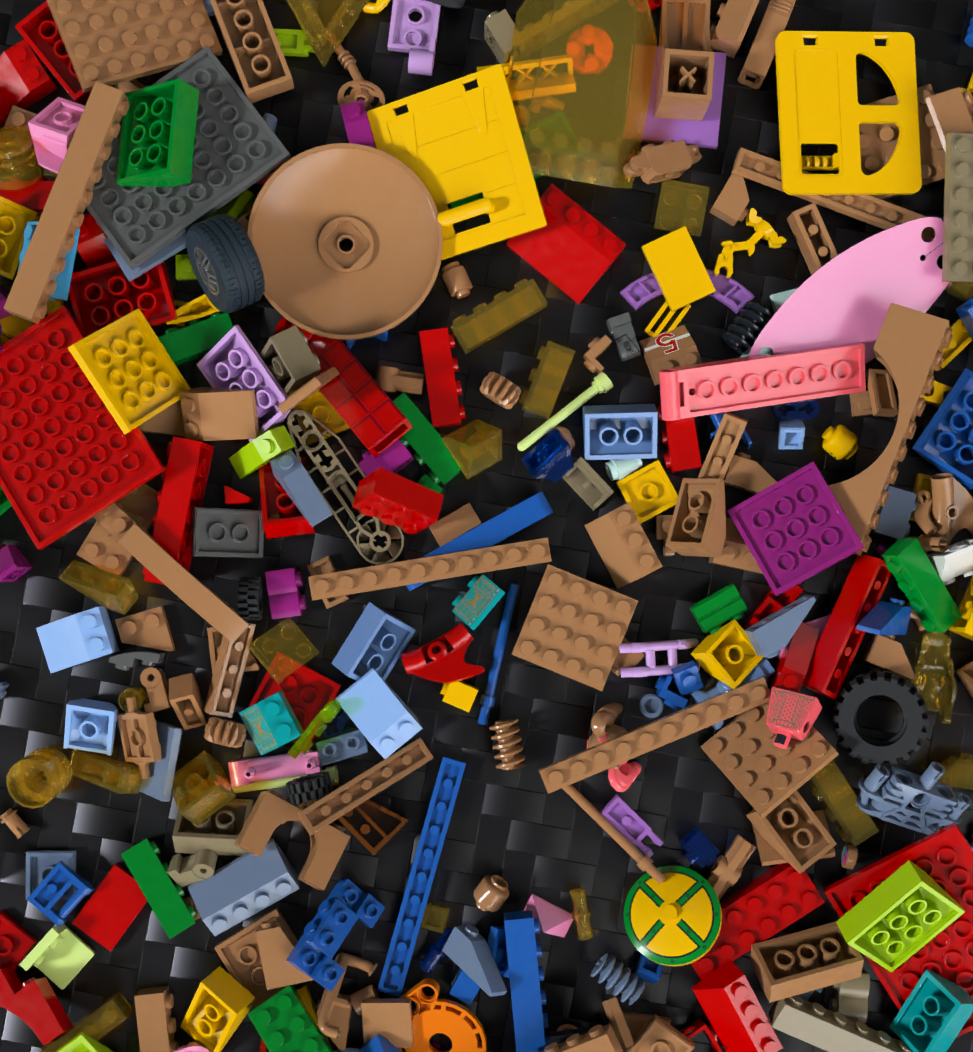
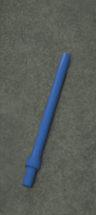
[478,583,519,725]

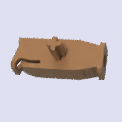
[737,0,796,89]

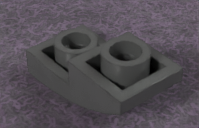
[109,650,165,670]

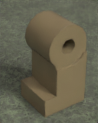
[167,849,218,887]

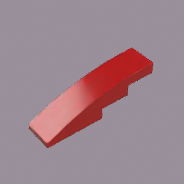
[742,584,803,630]

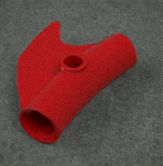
[401,622,485,684]

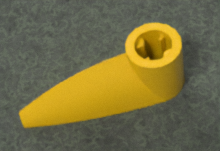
[166,294,226,325]

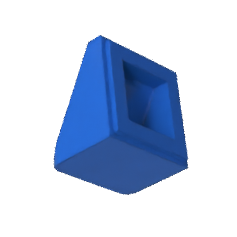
[633,954,664,984]

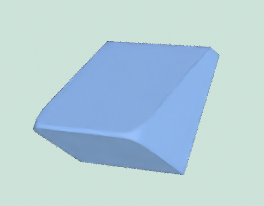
[778,420,805,449]

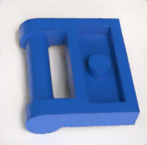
[27,860,94,926]

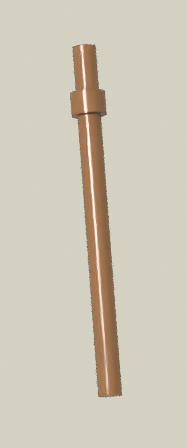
[562,784,666,884]

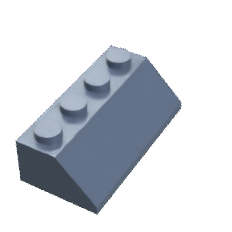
[188,838,300,936]

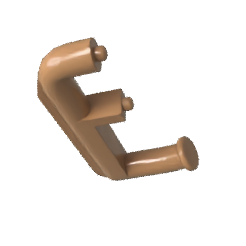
[317,953,378,1039]

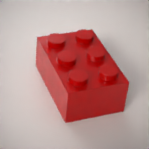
[352,467,444,534]

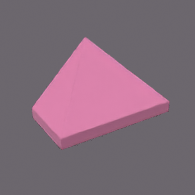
[523,894,575,937]

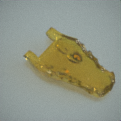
[910,632,957,724]

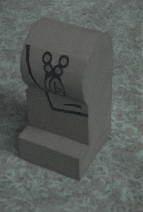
[606,312,641,362]

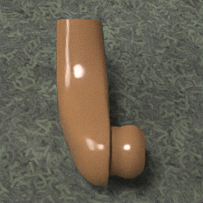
[913,490,938,537]

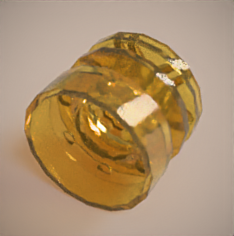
[0,127,42,190]
[6,747,72,809]

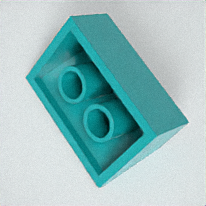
[889,970,973,1052]

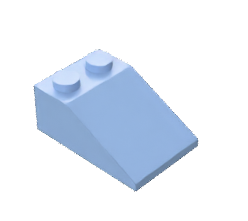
[36,606,120,674]
[335,668,423,759]

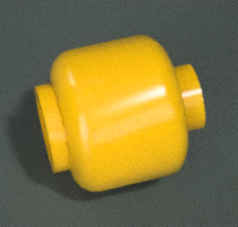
[822,425,859,460]

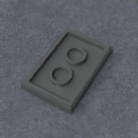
[191,507,264,558]

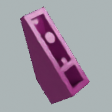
[340,100,376,148]

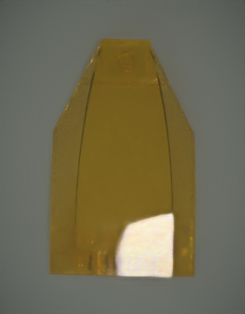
[507,0,657,189]

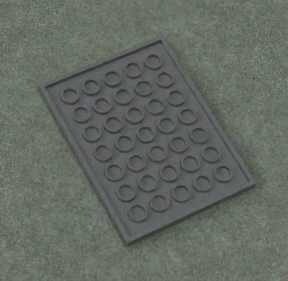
[68,46,291,270]

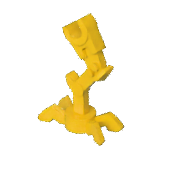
[713,208,786,278]

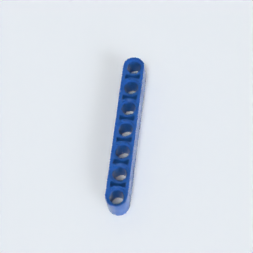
[406,491,554,591]

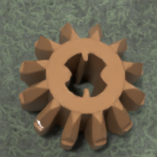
[480,372,521,409]
[204,717,247,748]

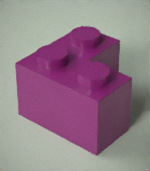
[358,439,415,476]

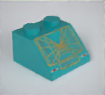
[452,574,505,630]
[239,690,304,755]

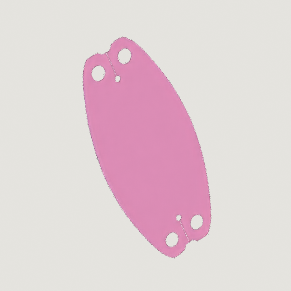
[748,217,950,364]

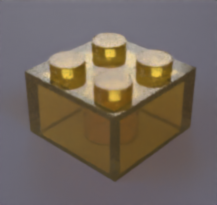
[171,750,236,826]

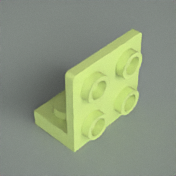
[19,924,95,990]

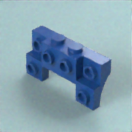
[286,877,385,991]

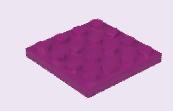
[728,461,864,596]

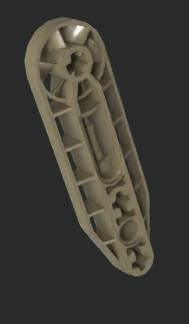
[287,409,404,565]

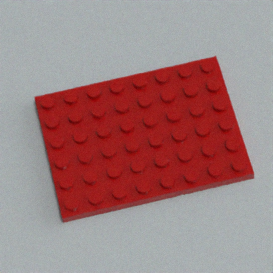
[0,305,165,550]
[824,822,973,1038]

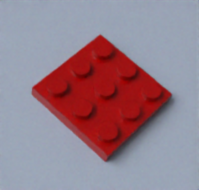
[248,652,342,750]

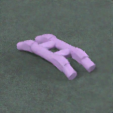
[619,638,700,678]

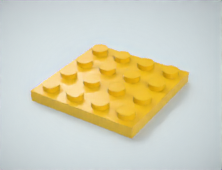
[68,308,191,435]

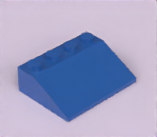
[912,368,973,491]

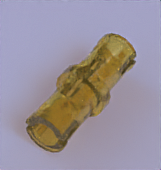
[570,888,593,940]

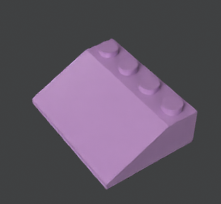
[196,325,291,442]

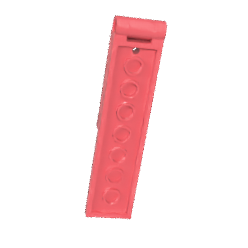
[659,343,866,421]

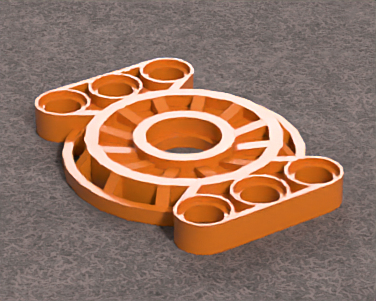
[397,978,487,1052]

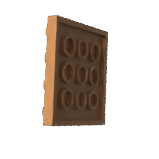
[859,84,945,200]
[512,564,638,691]
[701,687,839,818]

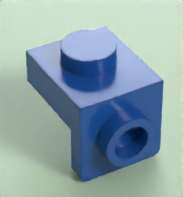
[671,660,703,696]
[655,674,688,709]

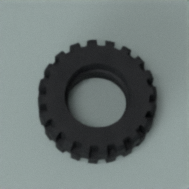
[832,670,929,766]

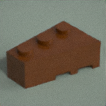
[333,785,408,855]

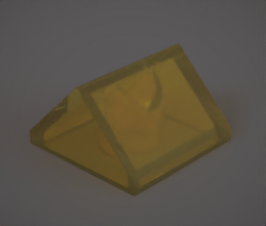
[442,419,502,480]

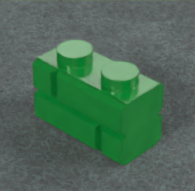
[689,584,747,634]

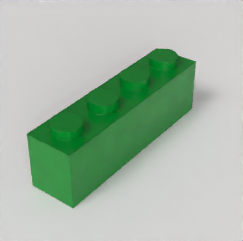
[158,311,235,366]
[392,392,466,485]
[882,538,962,633]
[121,838,197,939]

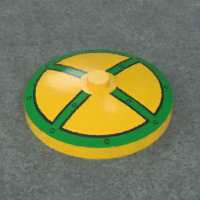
[624,865,722,966]

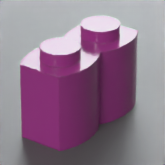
[265,567,306,620]

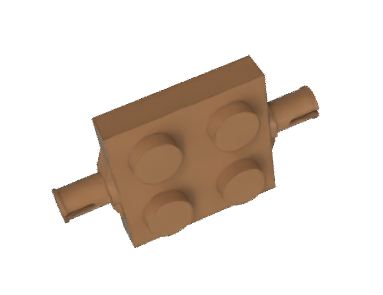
[117,696,162,779]

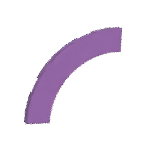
[620,269,755,314]

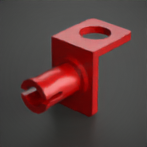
[681,1019,722,1052]

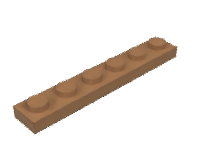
[297,738,433,836]

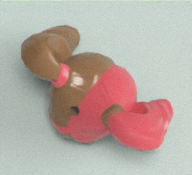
[587,702,641,792]

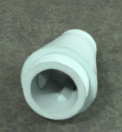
[605,459,642,481]

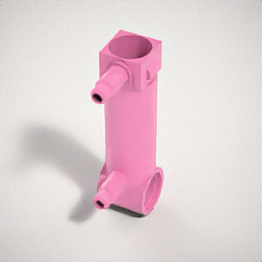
[228,749,322,786]

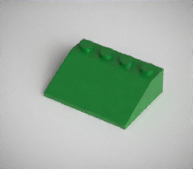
[116,78,199,187]

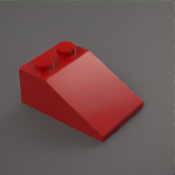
[0,39,58,124]
[259,457,315,539]

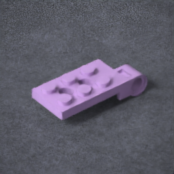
[388,0,441,76]

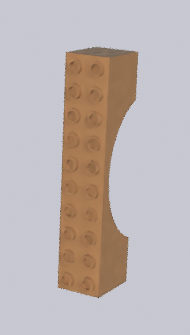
[654,0,715,121]
[828,303,953,556]

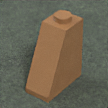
[255,919,313,990]

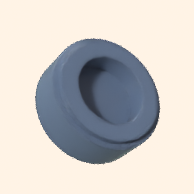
[639,693,664,718]

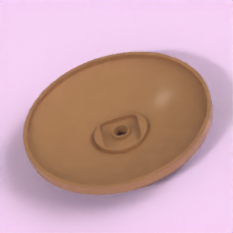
[247,143,443,340]

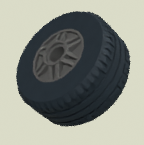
[186,214,265,313]

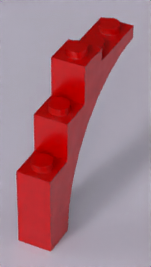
[0,966,74,1046]

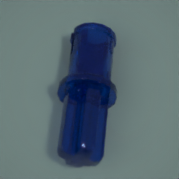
[419,927,453,974]

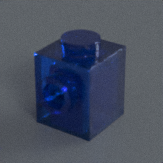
[679,826,720,868]

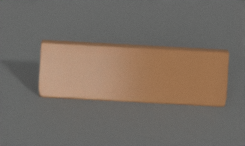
[204,623,256,718]

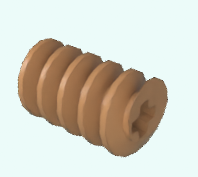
[489,718,526,770]

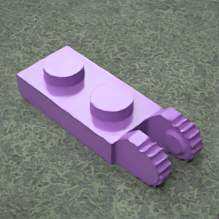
[600,794,664,857]

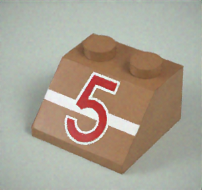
[639,325,702,386]

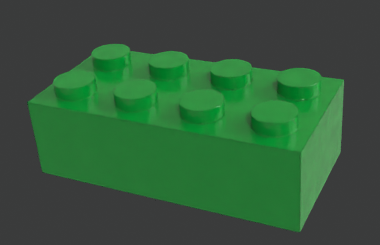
[248,985,334,1052]

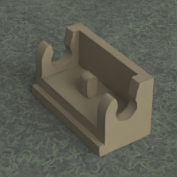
[561,457,614,511]

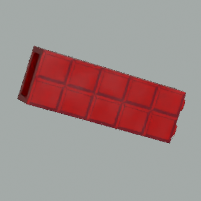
[307,334,413,458]

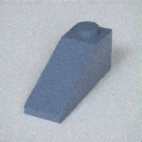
[270,449,332,527]
[744,595,816,658]
[442,924,507,997]

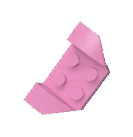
[28,97,85,174]

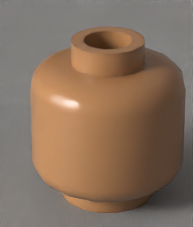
[474,875,509,912]

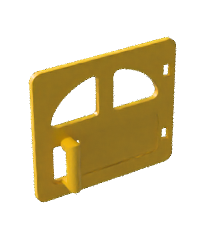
[775,31,922,195]

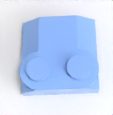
[63,698,119,756]

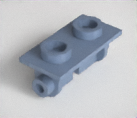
[316,730,368,766]

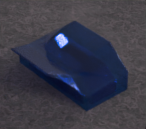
[521,428,574,483]

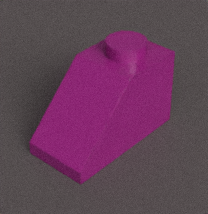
[0,544,32,582]

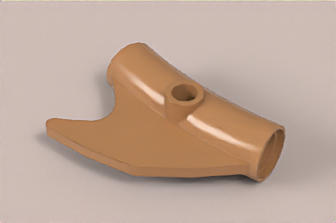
[931,473,973,548]

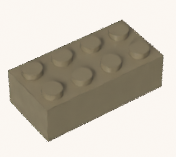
[259,325,321,397]

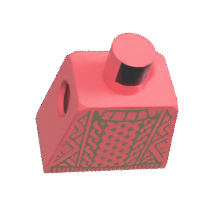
[766,687,822,749]

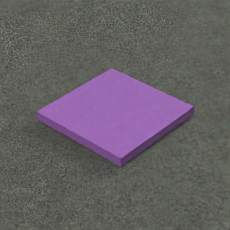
[622,44,727,149]

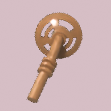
[323,31,385,112]

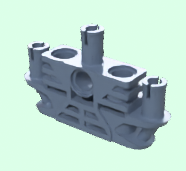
[856,761,972,835]

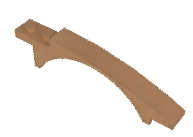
[93,503,250,643]

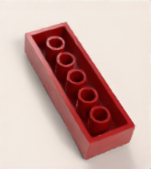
[143,436,214,585]
[691,863,825,981]

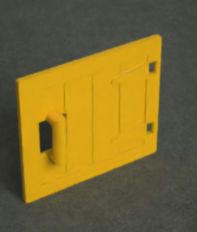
[367,64,547,260]

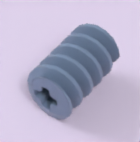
[590,953,646,1005]

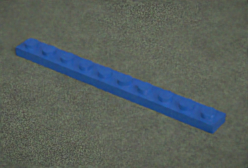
[377,756,466,997]

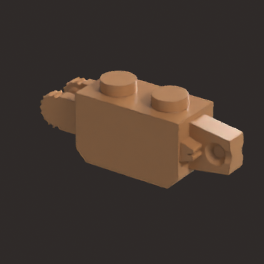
[622,140,702,184]

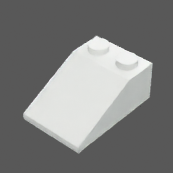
[927,539,973,585]

